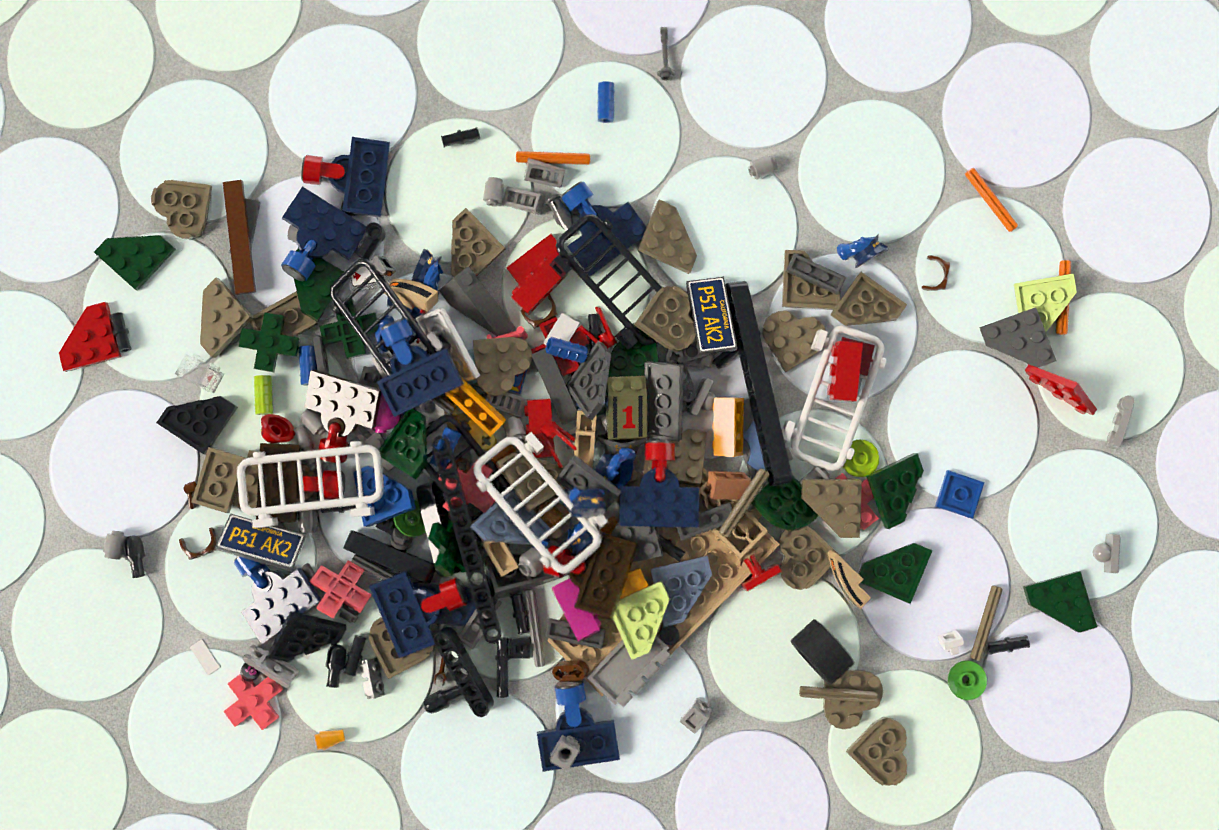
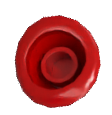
[261,414,295,444]

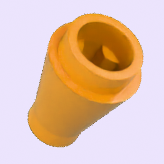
[315,729,345,751]

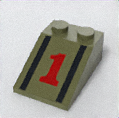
[605,376,647,440]

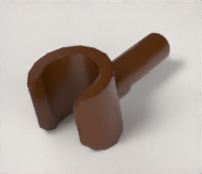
[183,481,197,509]
[434,658,446,686]

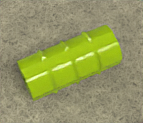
[254,375,273,415]

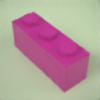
[552,579,601,643]

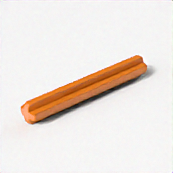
[516,151,590,165]
[965,168,1018,232]
[1056,260,1071,335]

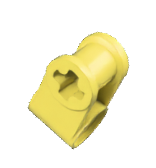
[468,419,497,451]

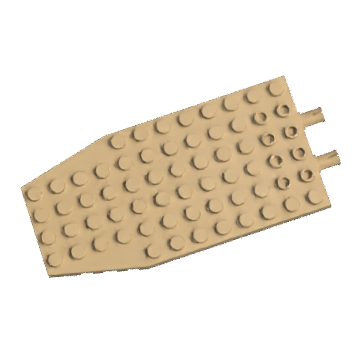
[547,468,780,696]

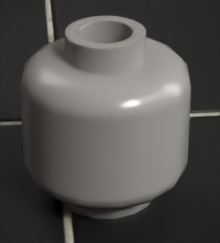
[518,548,543,577]

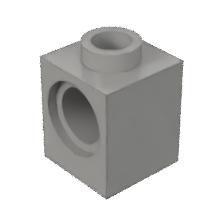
[550,735,579,771]

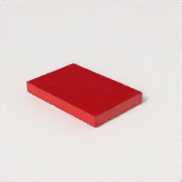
[506,234,559,286]

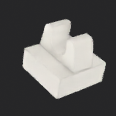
[937,630,964,656]

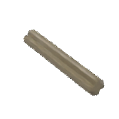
[719,469,769,538]
[970,586,1003,661]
[799,686,877,703]

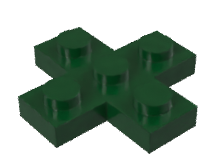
[319,299,378,359]
[238,312,300,373]
[428,519,472,578]

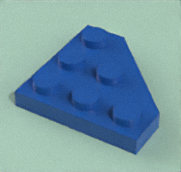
[353,466,416,527]

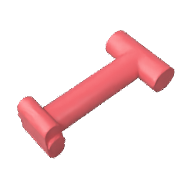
[486,326,528,340]

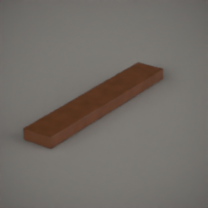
[222,180,256,295]

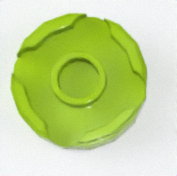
[843,440,879,477]

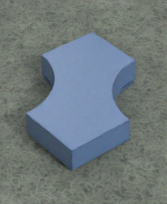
[743,421,765,472]

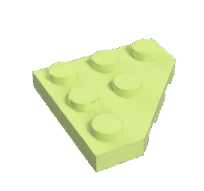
[1013,274,1077,332]
[613,581,670,660]

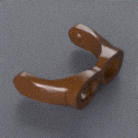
[921,255,950,291]
[520,294,558,329]
[179,527,217,560]

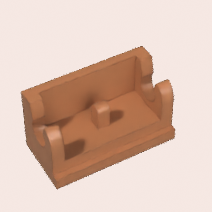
[707,471,752,500]

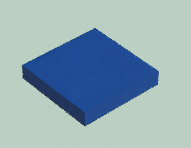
[935,470,985,519]

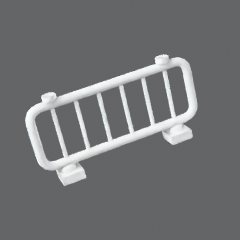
[782,325,886,471]
[473,432,608,574]
[237,441,384,528]

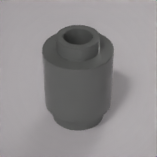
[298,509,318,533]

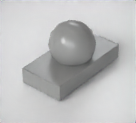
[686,378,716,416]
[1092,534,1121,574]

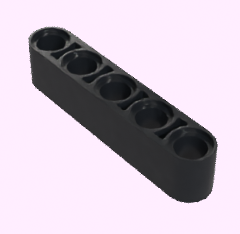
[416,481,460,577]
[343,530,436,584]
[434,626,494,717]

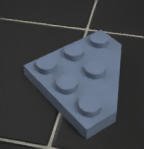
[471,489,551,545]
[650,556,712,627]

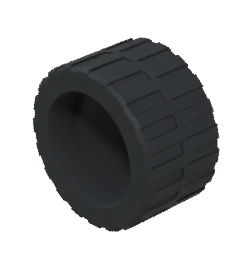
[790,619,855,685]

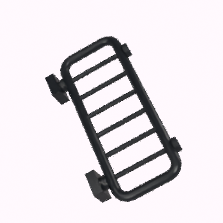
[549,214,662,350]
[330,255,452,376]
[419,414,511,551]

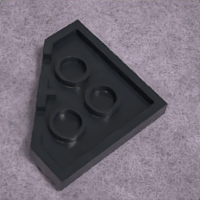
[156,396,238,455]
[268,611,347,662]

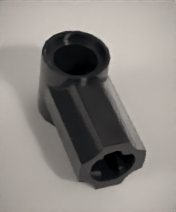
[354,222,386,260]

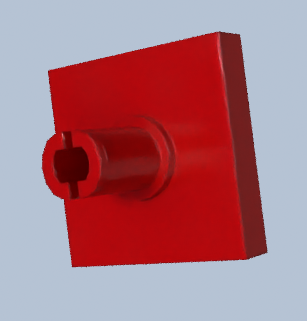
[741,554,782,592]

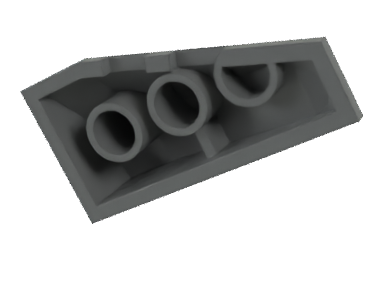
[438,266,516,336]
[484,553,569,600]

